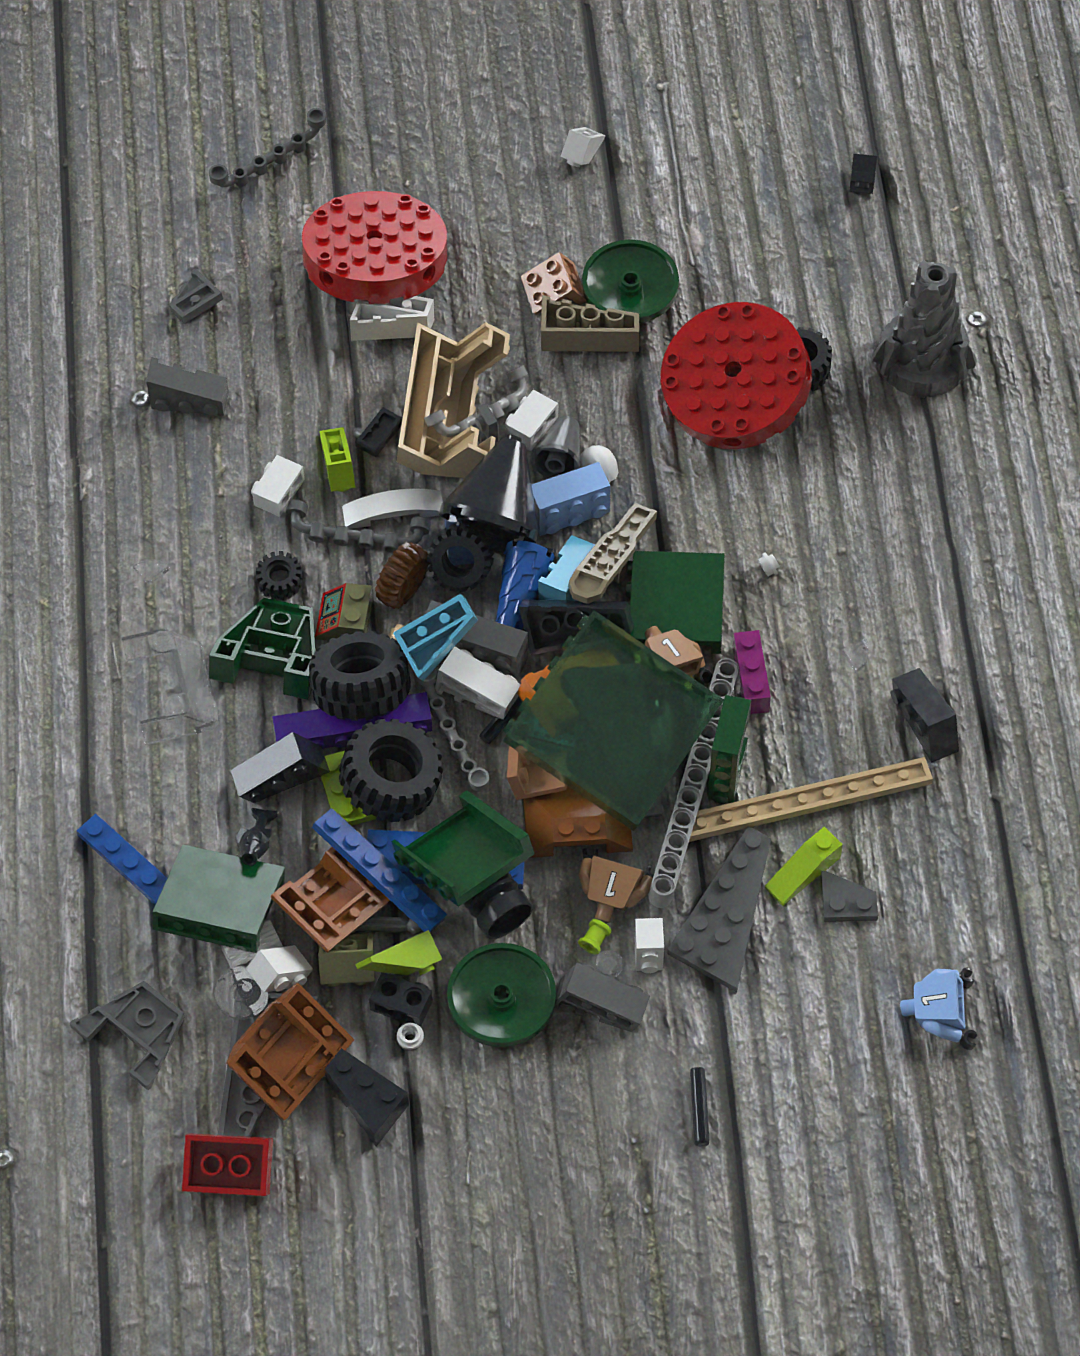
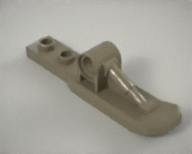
[568,503,657,604]

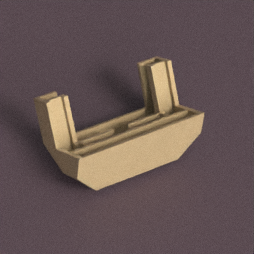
[397,322,510,478]

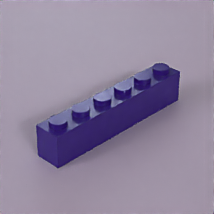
[272,692,432,750]

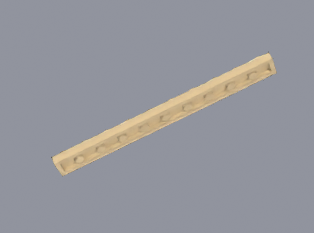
[677,757,933,842]

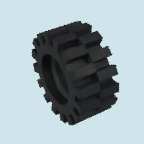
[256,551,303,600]

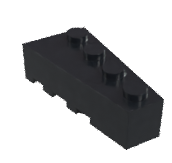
[519,599,634,656]

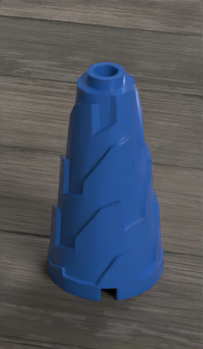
[495,540,555,630]

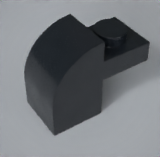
[849,154,877,194]

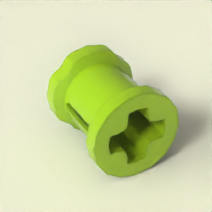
[578,919,612,955]

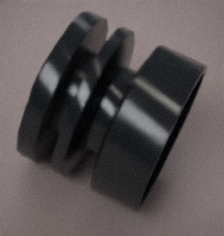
[463,872,533,939]

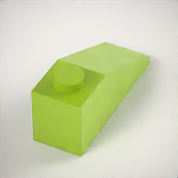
[319,427,356,492]
[765,827,843,906]
[355,930,442,976]

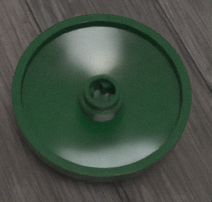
[582,239,679,323]
[447,943,556,1047]

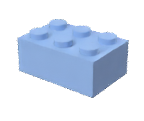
[532,462,610,536]

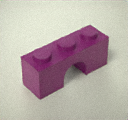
[733,630,771,714]

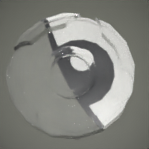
[214,966,269,1020]

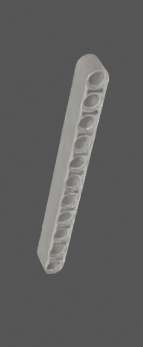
[648,658,739,908]

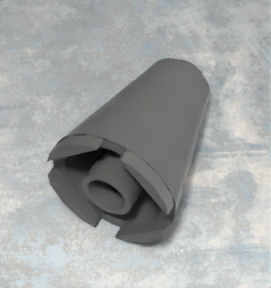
[531,416,580,480]

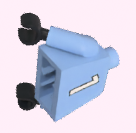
[900,967,978,1050]

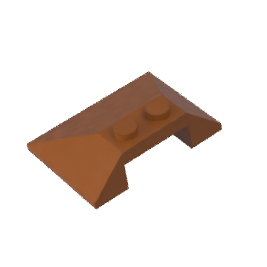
[523,779,633,858]
[271,847,391,953]
[226,983,354,1121]

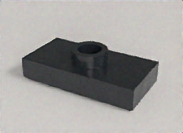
[355,407,403,457]

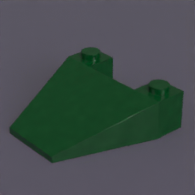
[209,598,315,700]

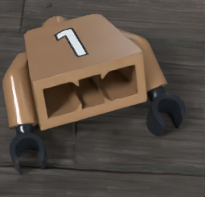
[640,626,713,703]
[579,848,654,923]

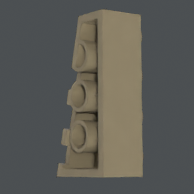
[541,295,639,352]

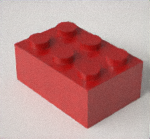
[182,1133,273,1196]

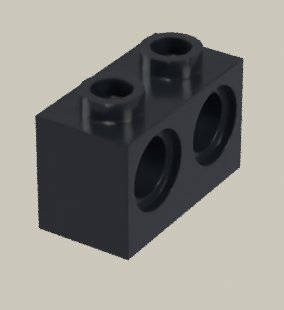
[369,972,433,1027]

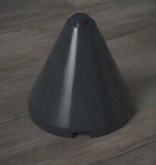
[439,434,539,544]

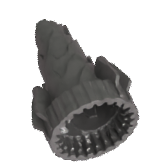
[872,260,977,398]

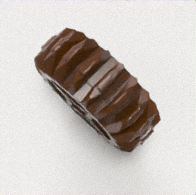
[375,542,430,609]

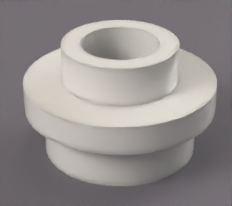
[758,552,780,577]
[396,1023,424,1050]

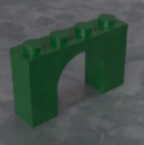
[708,695,751,804]

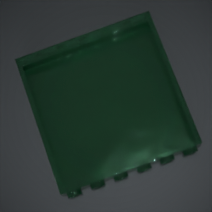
[503,611,724,831]

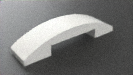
[342,489,443,529]

